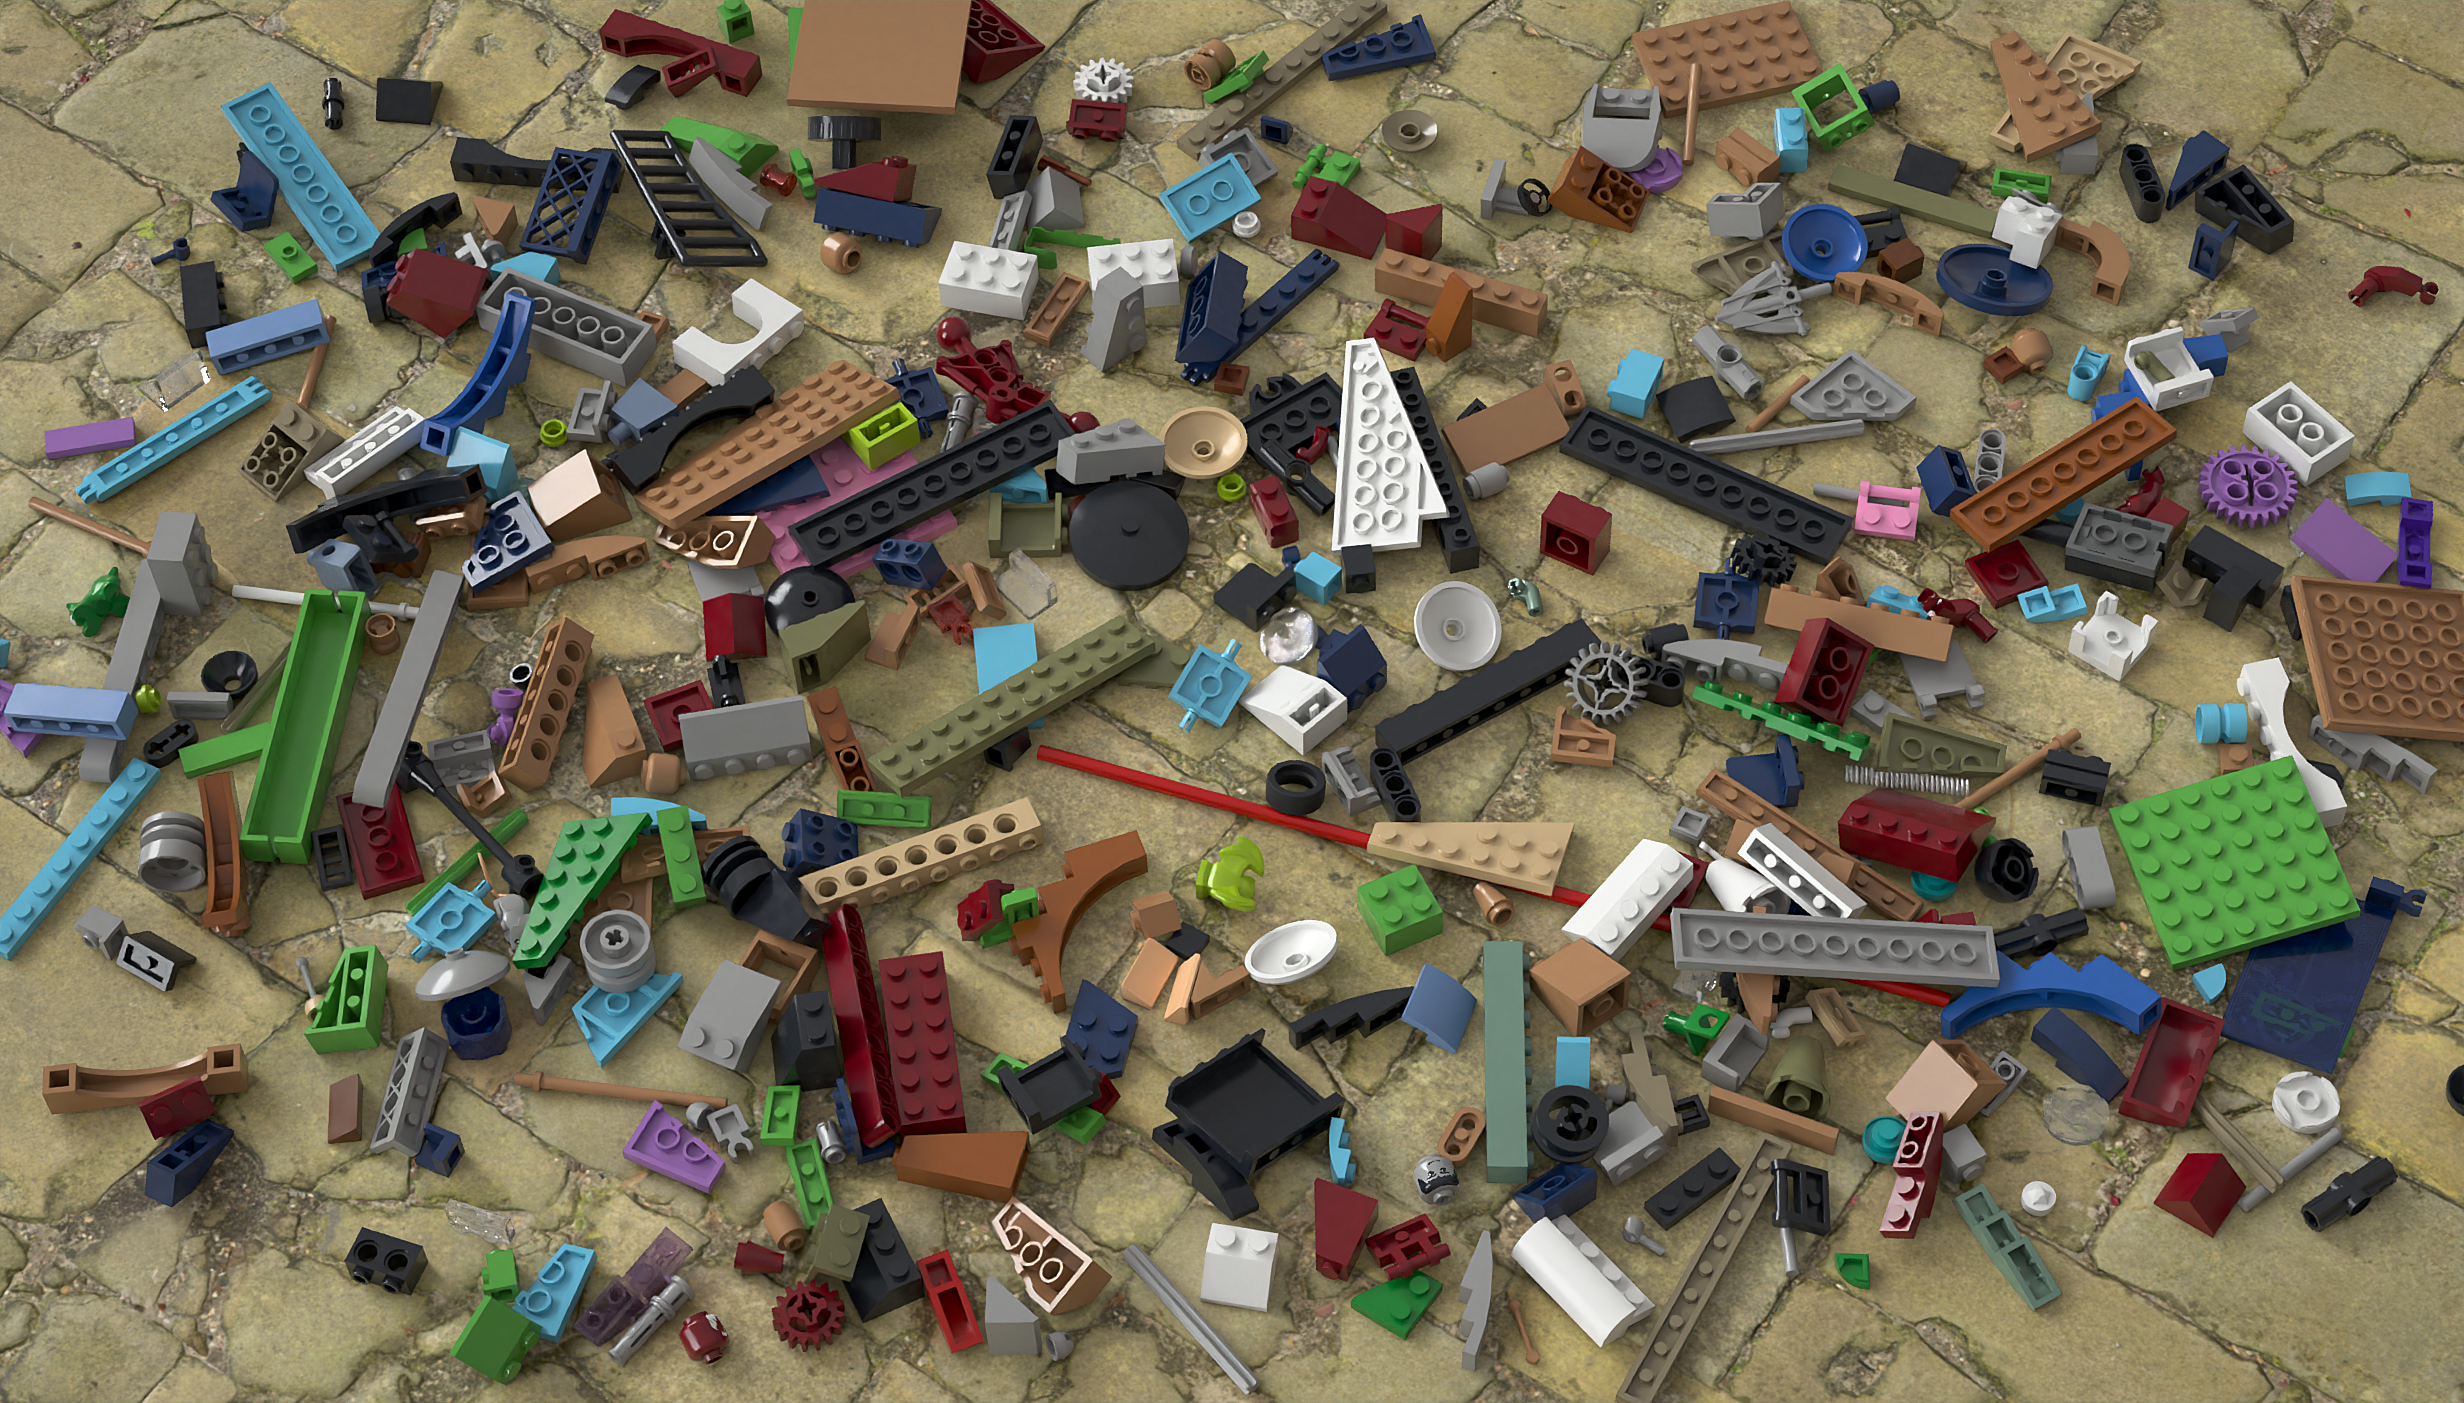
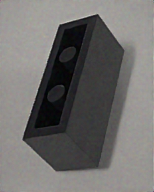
[986,115,1044,199]
[180,261,229,349]
[2182,524,2285,609]

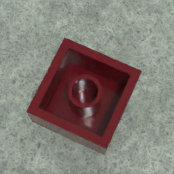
[1540,491,1612,576]

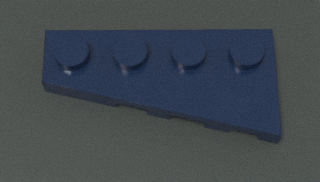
[1322,14,1436,81]
[705,454,831,516]

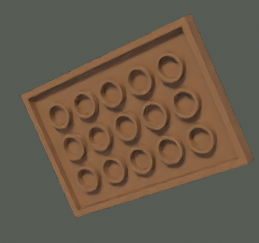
[1631,0,1823,119]

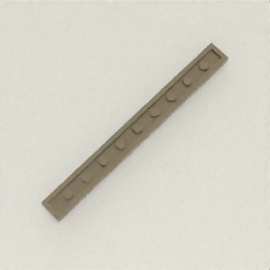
[1177,0,1387,161]
[1615,1131,1792,1403]

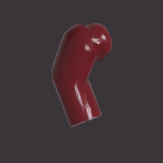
[1295,426,1330,465]

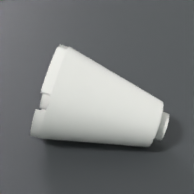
[1706,858,1791,915]

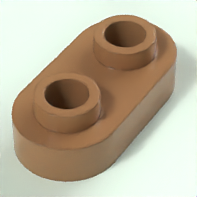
[1437,1107,1485,1168]

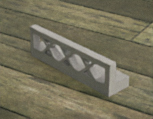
[369,1027,449,1157]

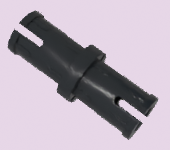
[322,78,345,130]

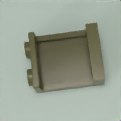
[988,493,1069,558]

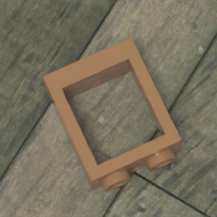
[738,928,821,1025]

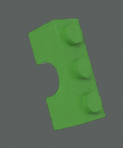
[656,805,706,910]

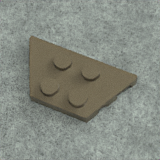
[1691,229,1794,296]

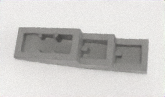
[688,136,772,230]
[2308,715,2438,794]
[1460,1230,1493,1372]

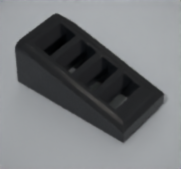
[311,824,354,892]

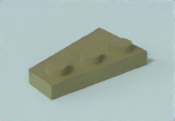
[1118,634,1194,689]

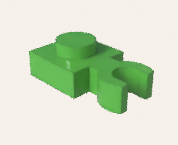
[789,148,816,199]

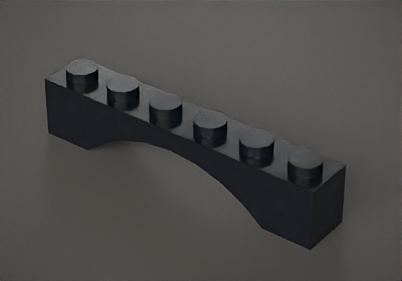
[450,137,626,194]
[613,365,775,497]

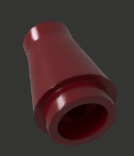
[734,1240,785,1274]

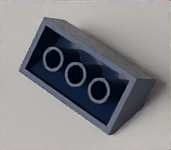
[813,188,942,248]
[1175,250,1248,363]

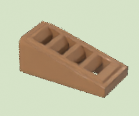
[903,562,972,620]

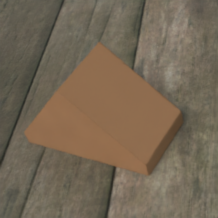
[472,196,518,248]

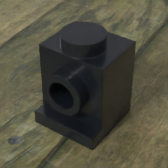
[983,726,1032,772]

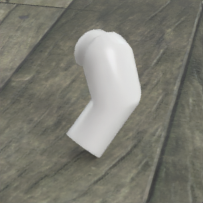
[1770,1006,1812,1039]

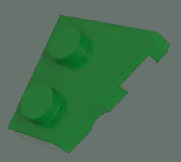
[1351,1270,1443,1340]

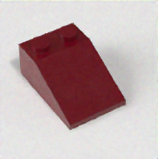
[814,156,917,202]
[1291,176,1387,260]

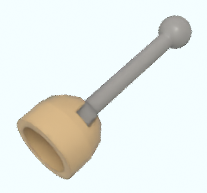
[295,957,325,1022]

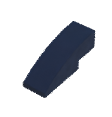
[2031,1006,2129,1105]

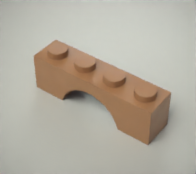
[1724,819,1861,891]

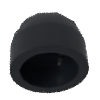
[509,663,533,690]

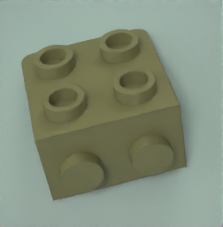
[800,1204,870,1285]

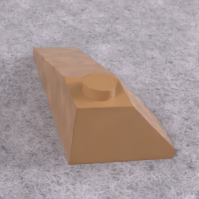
[653,516,776,569]
[992,1196,1113,1316]

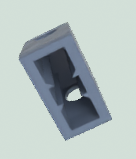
[608,378,680,446]
[307,539,380,599]

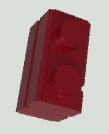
[1250,476,1299,549]

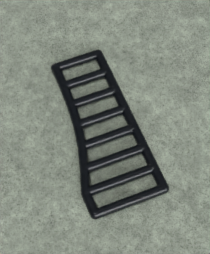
[610,130,768,267]

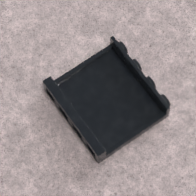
[1165,1028,1345,1180]

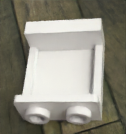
[2124,326,2214,412]

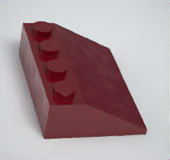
[962,0,1045,83]
[1838,787,1996,883]

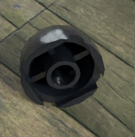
[1974,838,2039,903]

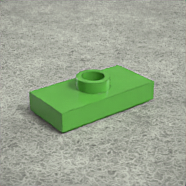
[263,231,318,284]

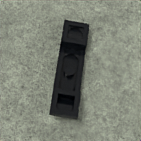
[368,192,463,268]

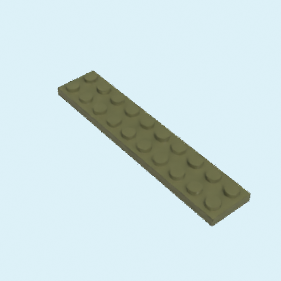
[867,615,1156,797]

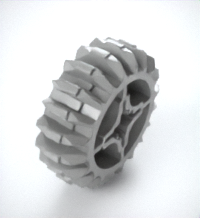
[1564,641,1648,725]

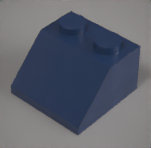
[1317,624,1387,714]

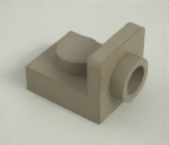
[2155,559,2210,608]

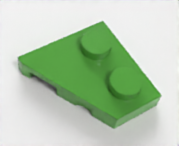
[1203,50,1269,104]
[979,887,1039,949]

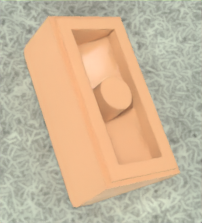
[1121,938,1179,1009]
[1164,954,1202,1025]

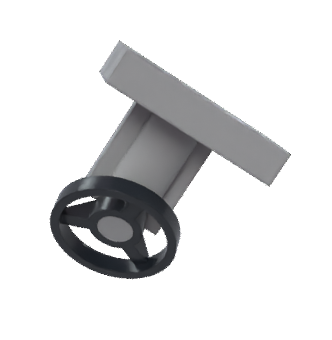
[1480,158,1552,220]

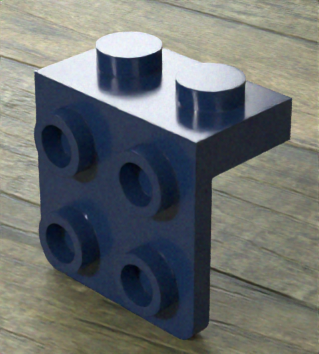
[211,151,279,232]
[1726,734,1805,808]
[781,808,859,878]
[832,1078,895,1165]

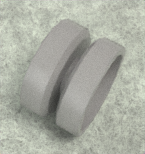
[580,909,657,993]

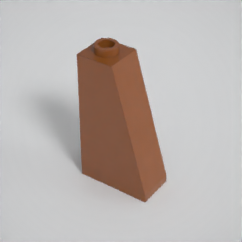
[892,1131,1031,1203]

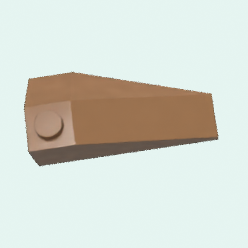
[582,674,648,789]

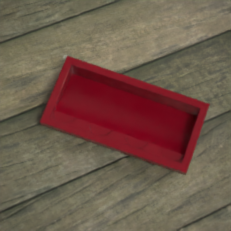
[2118,997,2226,1127]

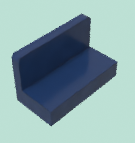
[2188,220,2239,281]

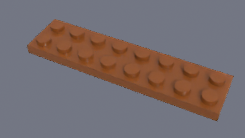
[1950,396,2177,553]

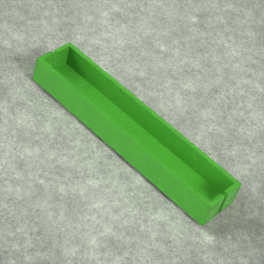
[239,589,372,864]

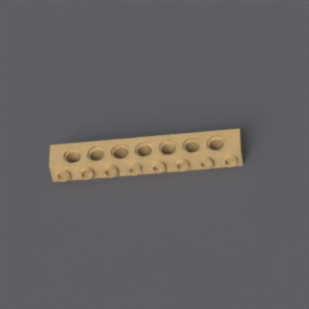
[798,797,1043,917]

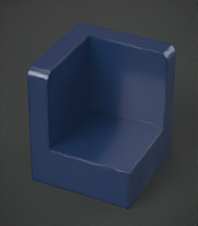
[415,1122,465,1178]

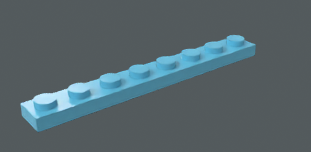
[0,757,162,961]

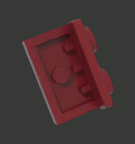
[1066,99,1128,142]
[957,879,1015,941]
[137,1075,216,1140]

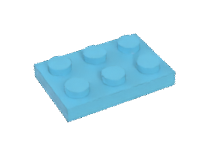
[1159,152,1262,244]

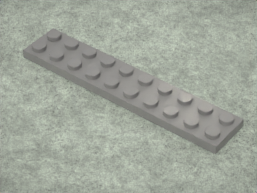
[1670,908,2000,987]

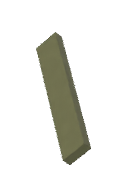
[1828,164,1998,239]

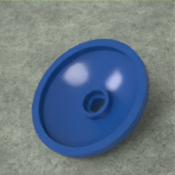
[1782,204,1868,283]

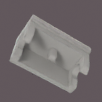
[1322,746,1381,817]

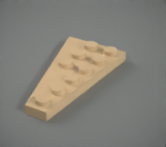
[1988,31,2142,153]
[1367,822,1574,896]

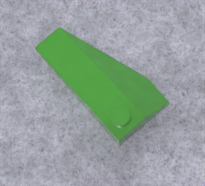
[659,116,779,179]

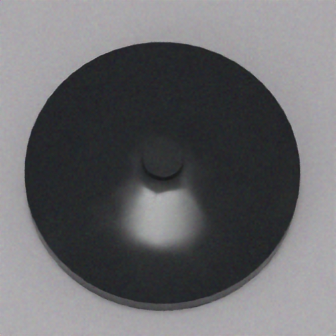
[1069,481,1189,591]

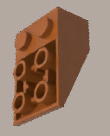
[1546,146,1651,233]

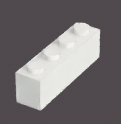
[1738,823,1867,919]

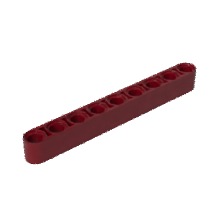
[822,903,901,1148]

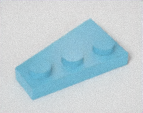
[512,1243,598,1343]

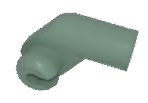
[1508,577,1543,617]

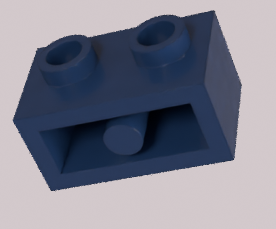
[1916,445,1976,517]

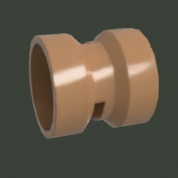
[365,613,401,655]

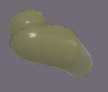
[2134,350,2175,382]

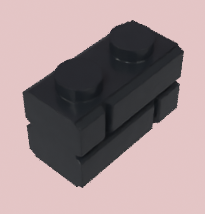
[2039,749,2111,807]

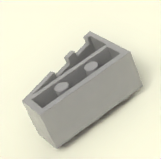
[1080,266,1147,372]
[1056,418,1166,485]

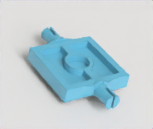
[1167,639,1253,733]
[406,880,497,963]

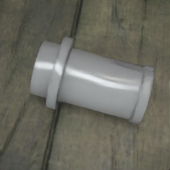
[816,1120,847,1164]

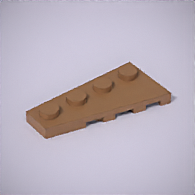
[621,826,750,884]

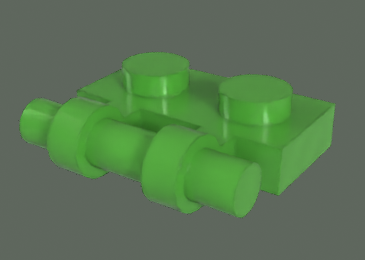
[1292,144,1360,190]

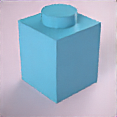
[1294,551,1342,606]

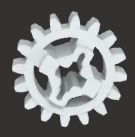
[1073,58,1134,103]

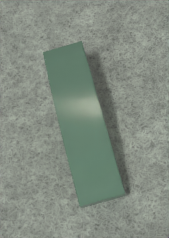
[1952,1183,2062,1311]

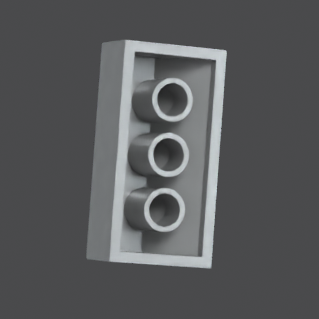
[678,695,813,781]

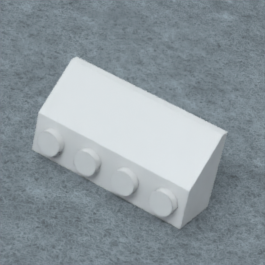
[1561,839,1693,963]

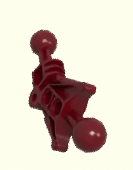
[935,316,1100,434]

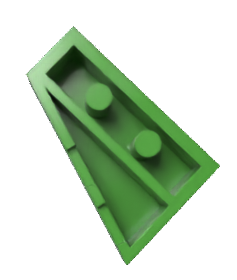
[304,945,389,1054]

